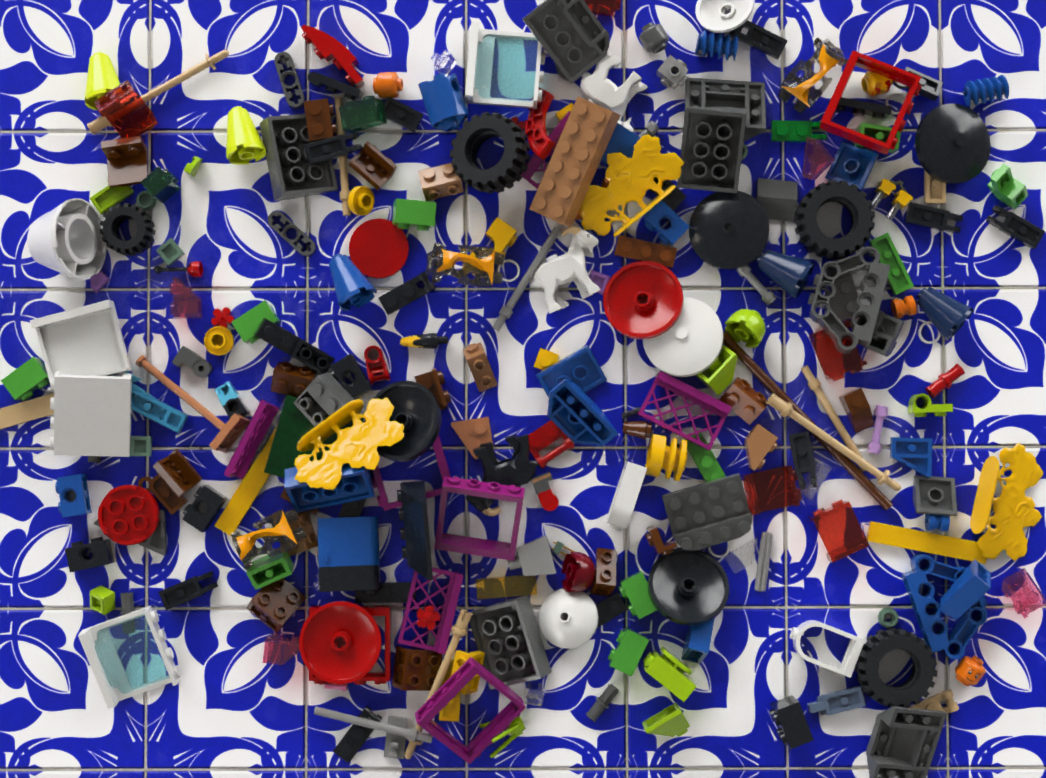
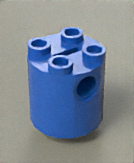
[418,73,469,132]

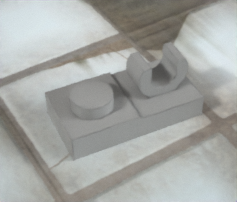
[384,716,409,759]

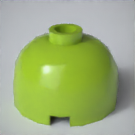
[725,309,766,348]

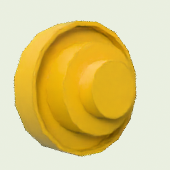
[348,186,374,216]
[204,326,235,356]

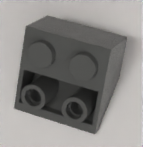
[294,372,354,427]

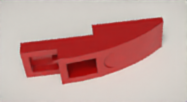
[301,25,365,88]

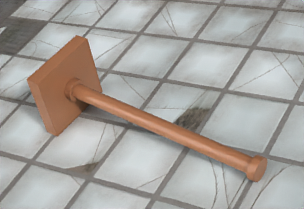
[135,355,250,453]

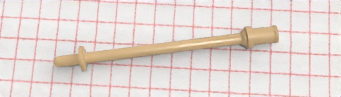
[87,50,229,135]
[766,393,901,491]
[404,609,473,759]

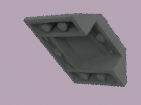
[685,77,766,142]
[866,706,947,778]

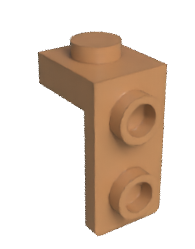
[462,342,497,392]

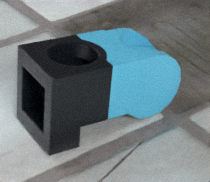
[215,381,251,418]

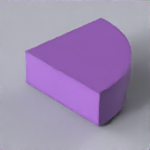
[90,270,111,294]
[590,270,610,296]

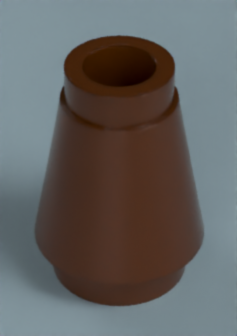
[623,420,652,440]

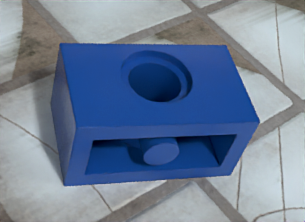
[643,200,690,246]
[55,474,92,518]

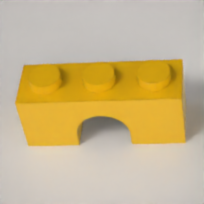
[462,217,518,281]

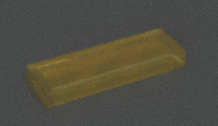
[476,575,537,599]

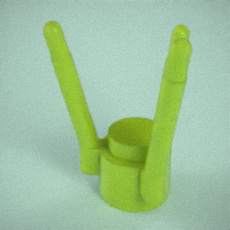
[479,716,526,758]

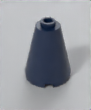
[756,250,815,298]
[916,287,975,341]

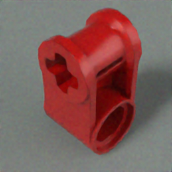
[364,346,391,385]

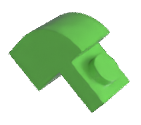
[987,163,1028,210]

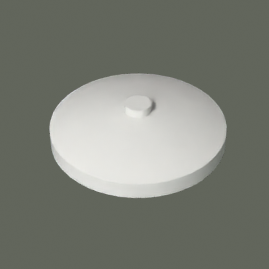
[643,298,724,377]

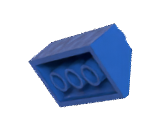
[284,463,375,513]

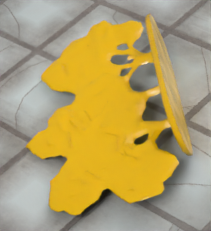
[579,135,684,237]
[294,398,404,490]
[970,443,1043,561]

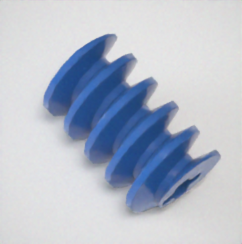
[695,30,738,61]
[963,75,1009,107]

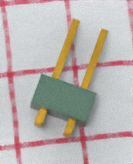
[550,541,575,556]

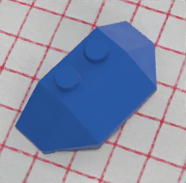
[547,379,618,447]

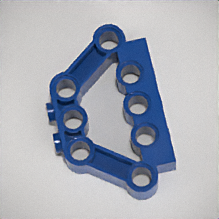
[901,553,988,660]

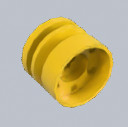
[645,434,688,481]

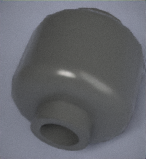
[639,22,669,54]

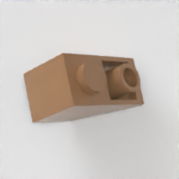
[744,424,778,471]

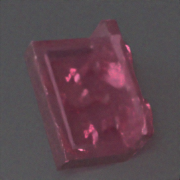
[1001,568,1046,619]

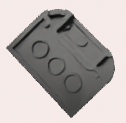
[522,0,610,84]
[661,473,752,551]

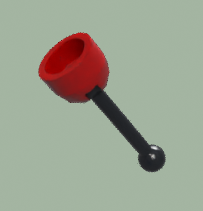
[154,261,203,277]

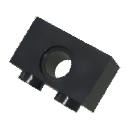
[330,354,373,400]
[182,485,228,533]
[65,536,115,572]

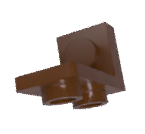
[590,548,617,597]

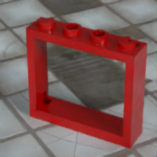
[819,50,922,155]
[309,606,392,685]

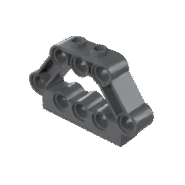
[808,246,890,354]

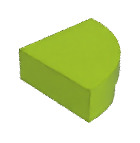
[184,156,203,177]

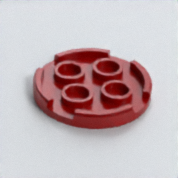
[349,218,409,279]
[98,485,160,545]

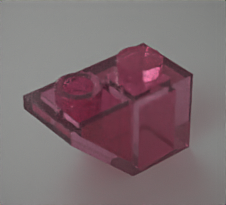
[170,277,202,319]
[262,633,300,665]

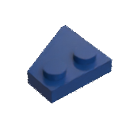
[890,437,932,477]

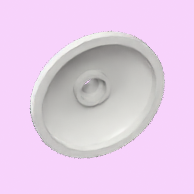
[696,0,755,33]
[539,588,598,649]

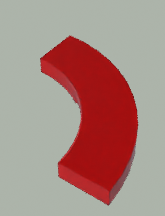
[525,87,555,160]

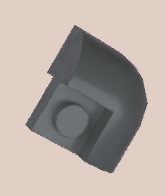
[857,305,904,357]

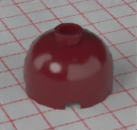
[561,551,596,592]

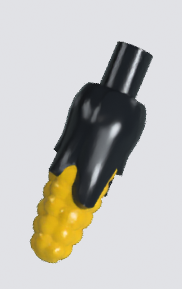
[400,333,448,349]

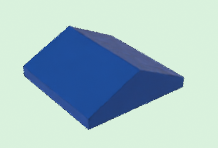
[825,142,879,191]

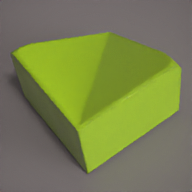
[89,585,115,615]

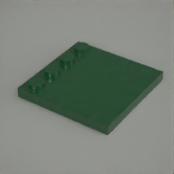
[264,395,364,478]

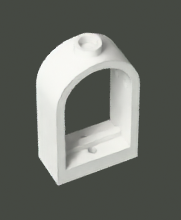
[606,461,647,532]
[789,620,865,678]

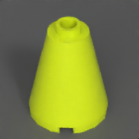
[84,52,126,111]
[226,106,267,165]

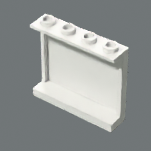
[30,300,132,391]
[50,371,132,457]

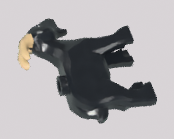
[466,434,539,516]

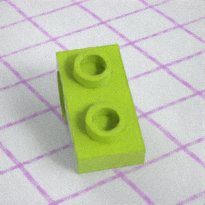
[908,394,953,417]

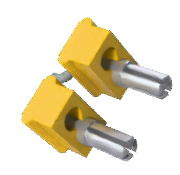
[870,179,913,220]

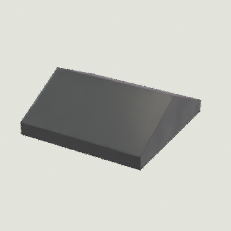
[755,178,797,222]
[912,475,957,516]

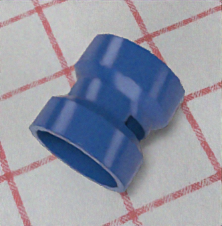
[924,514,950,532]

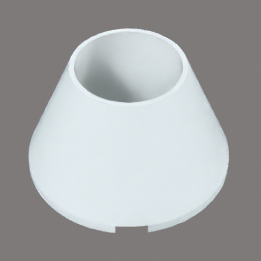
[27,198,107,280]

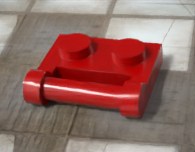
[528,420,575,469]

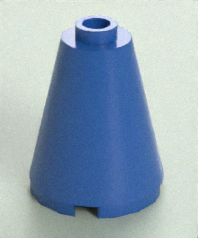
[329,254,377,311]

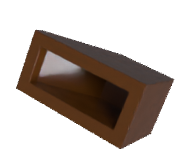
[838,388,874,433]

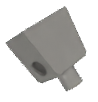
[507,535,556,576]

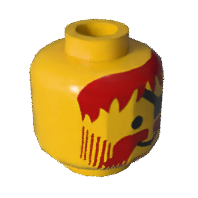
[861,71,893,96]

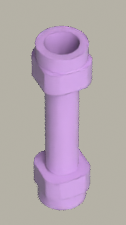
[867,405,888,454]

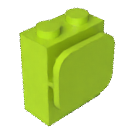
[642,646,697,702]

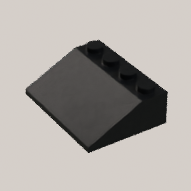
[397,481,433,580]

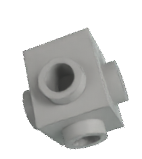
[656,55,688,89]

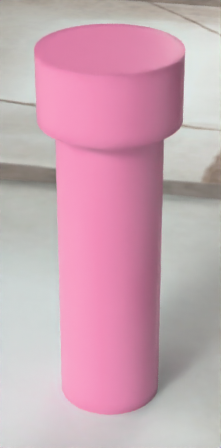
[324,683,347,691]

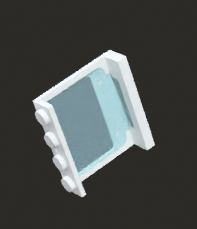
[465,21,545,109]
[78,605,181,709]

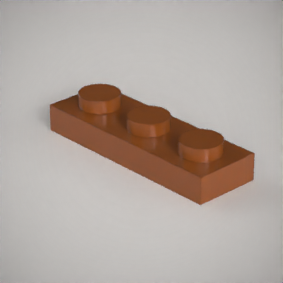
[614,235,677,268]

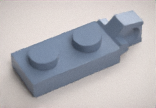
[807,685,866,716]

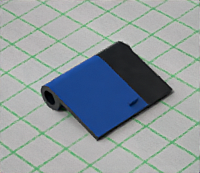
[318,517,381,595]

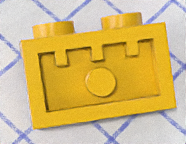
[451,650,485,695]

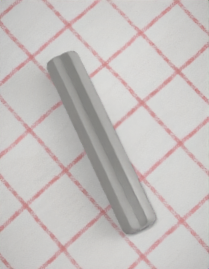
[754,532,773,592]

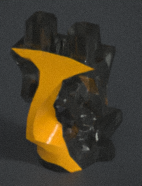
[778,37,848,113]
[425,243,504,288]
[231,509,307,570]

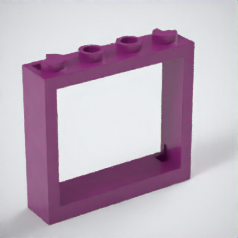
[371,434,451,511]
[434,476,525,561]
[415,657,526,764]

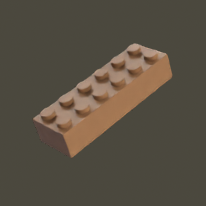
[529,96,621,227]

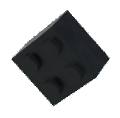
[769,695,814,749]

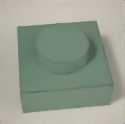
[156,238,185,266]
[130,436,152,457]

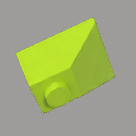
[695,345,738,396]
[642,702,690,737]

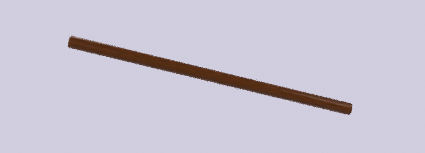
[723,331,893,510]

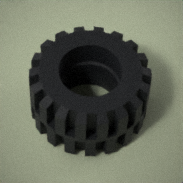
[100,203,156,256]

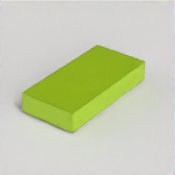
[89,185,135,215]

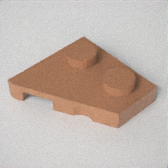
[451,417,494,459]

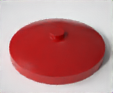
[603,261,684,339]
[299,601,382,684]

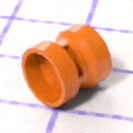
[891,295,917,319]

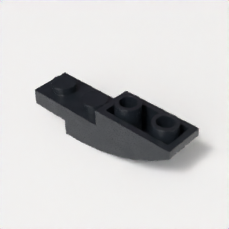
[254,317,335,374]

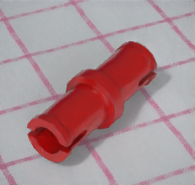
[925,364,965,398]

